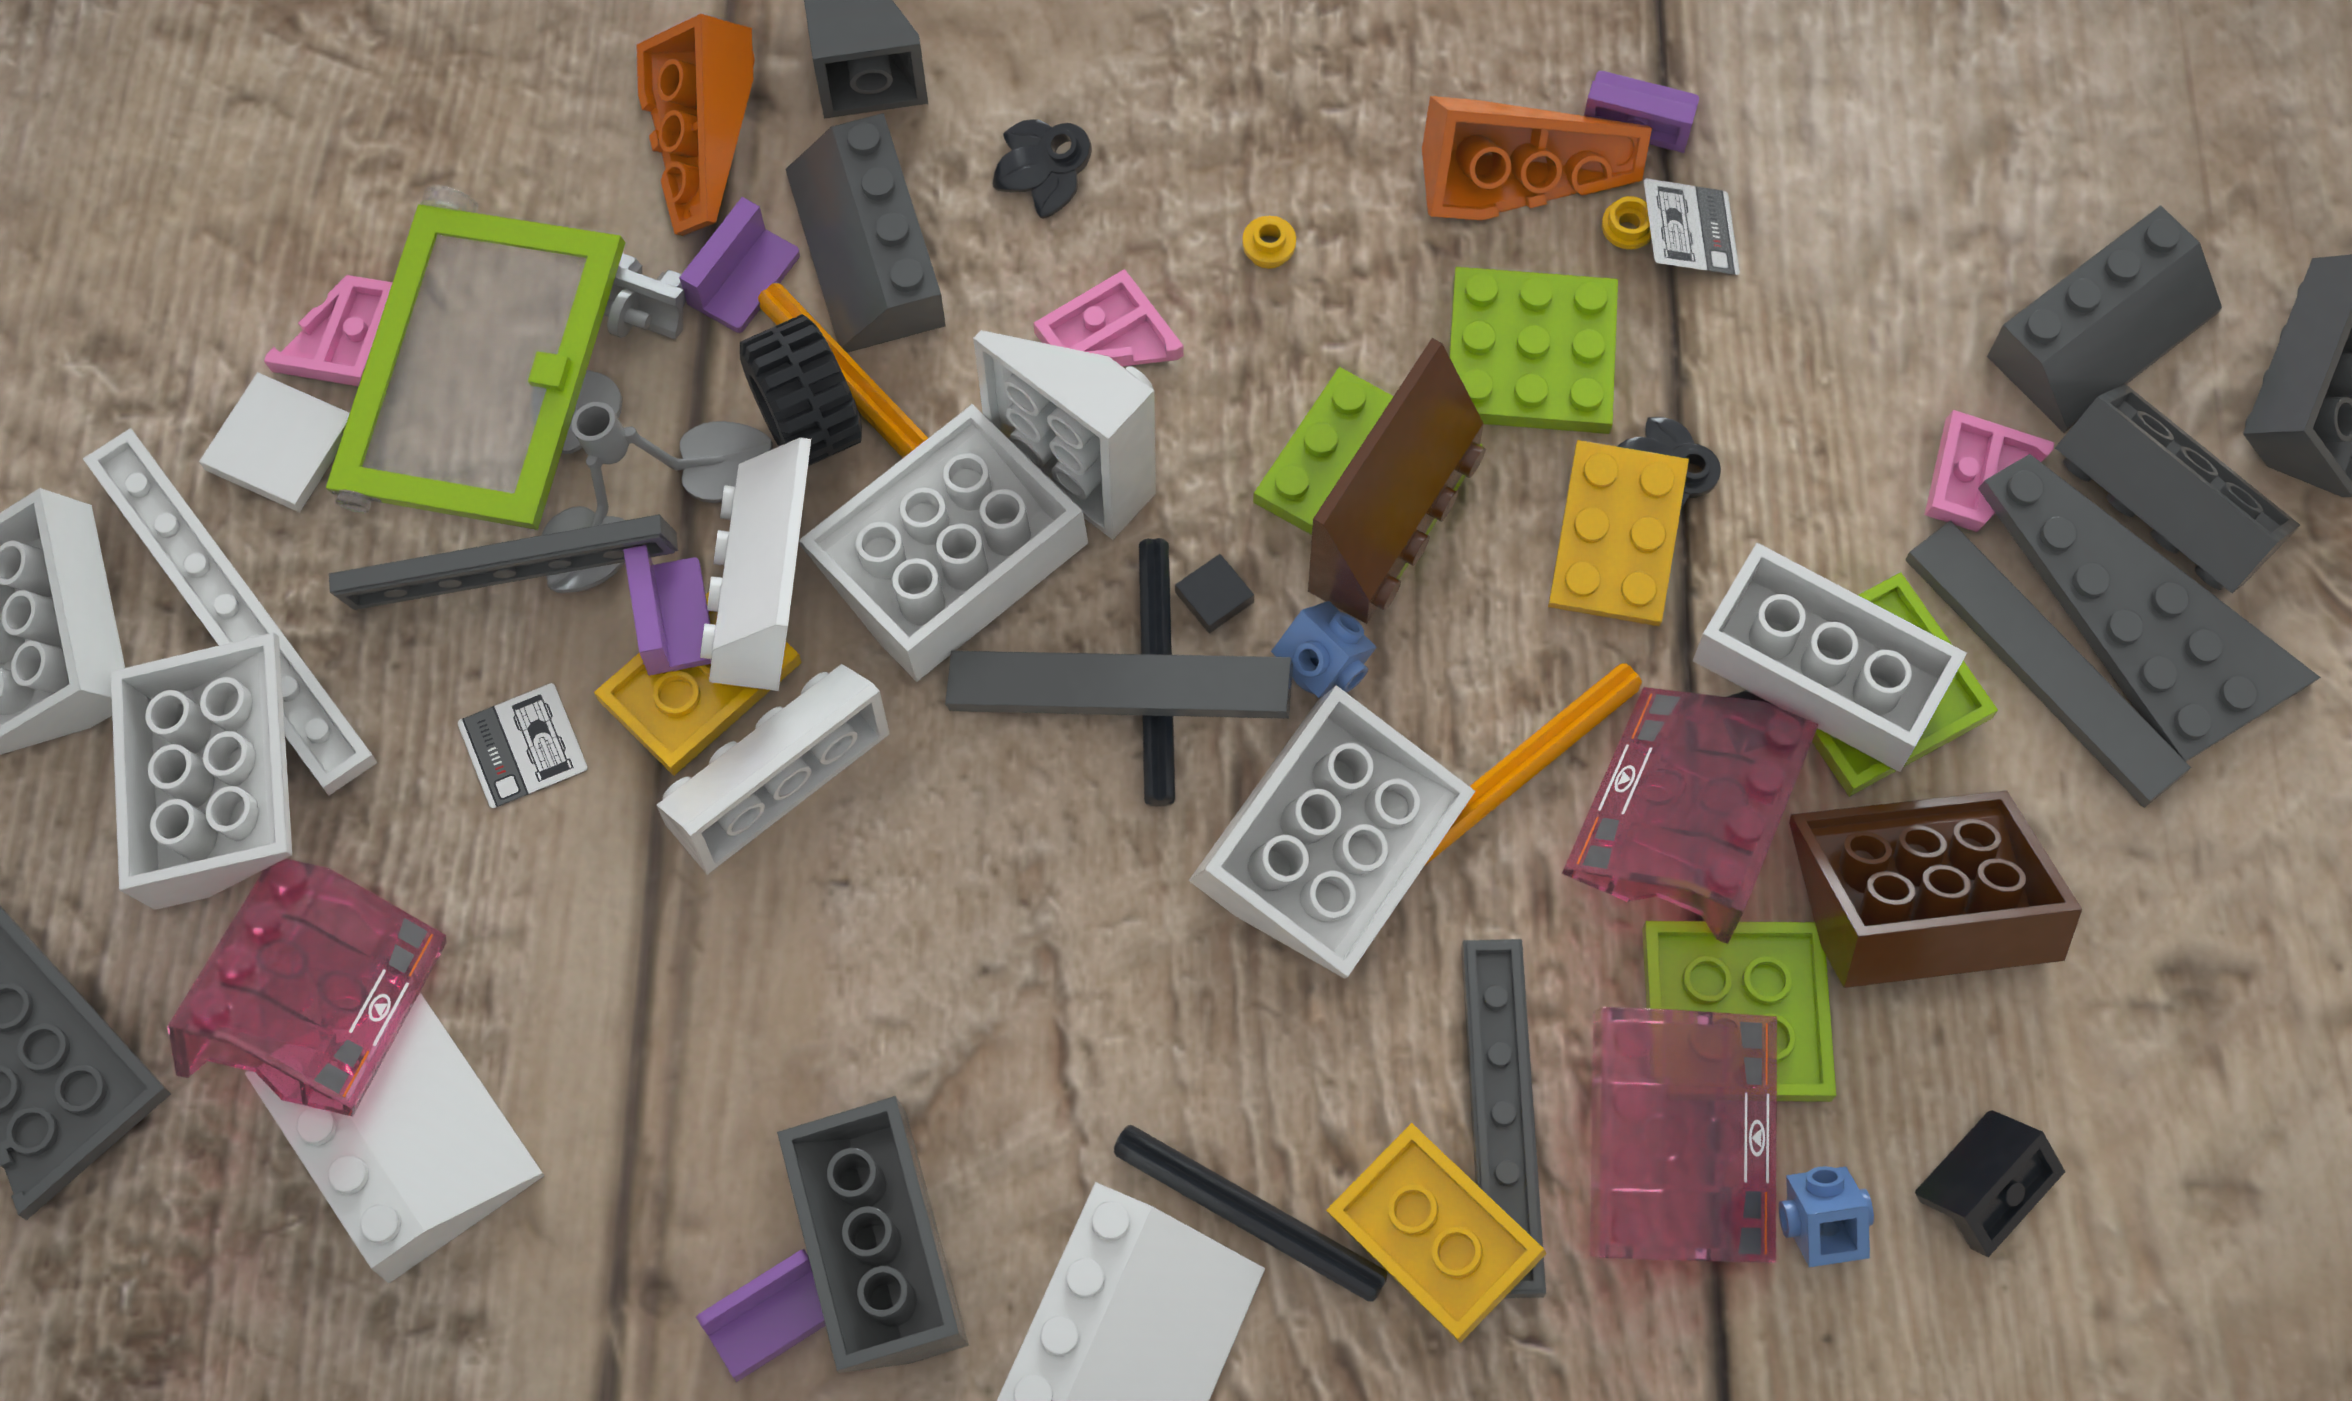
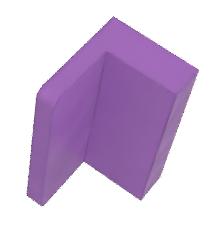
[1584,71,1699,153]
[679,197,800,333]
[623,545,711,676]
[696,1249,826,1382]

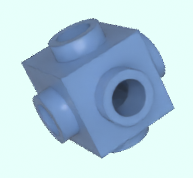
[1271,601,1377,698]
[1778,1166,1874,1267]

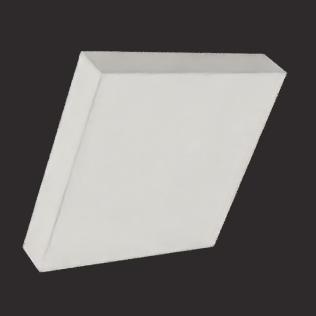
[199,372,350,513]

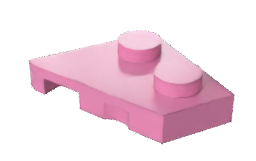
[1034,269,1184,367]
[264,275,393,387]
[1924,410,2055,532]

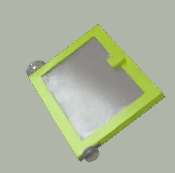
[326,185,625,530]

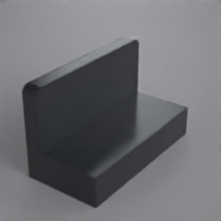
[1915,1110,2066,1258]

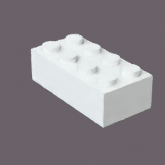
[1693,543,1967,772]

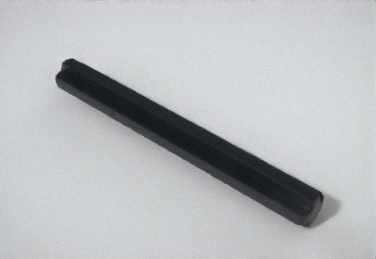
[1139,538,1175,806]
[1114,1125,1388,1301]

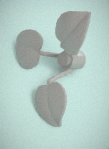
[533,370,773,593]

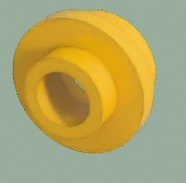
[1602,196,1652,249]
[1242,216,1296,269]

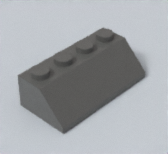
[785,113,946,353]
[1987,205,2222,433]
[2243,254,2352,497]
[2055,384,2300,593]
[777,1096,969,1373]

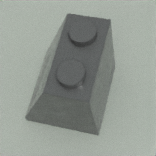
[804,0,928,119]

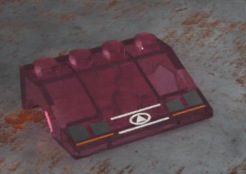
[1562,687,1819,944]
[168,859,447,1117]
[1590,1007,1777,1263]

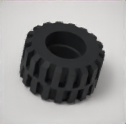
[740,314,862,466]

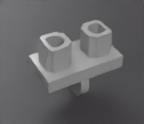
[604,253,686,340]

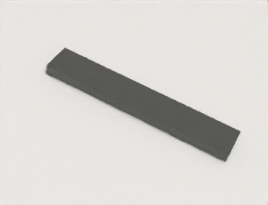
[329,514,678,610]
[1906,520,2191,808]
[945,651,1293,719]
[1461,939,1546,1299]

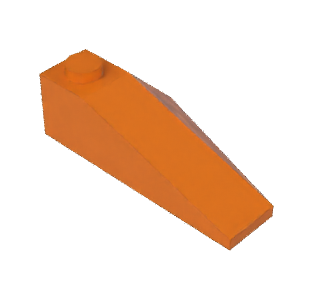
[637,14,755,236]
[1422,96,1652,221]

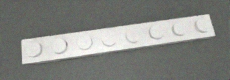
[83,428,378,796]

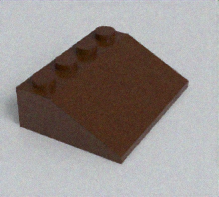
[1308,338,1486,624]
[1789,790,2082,988]

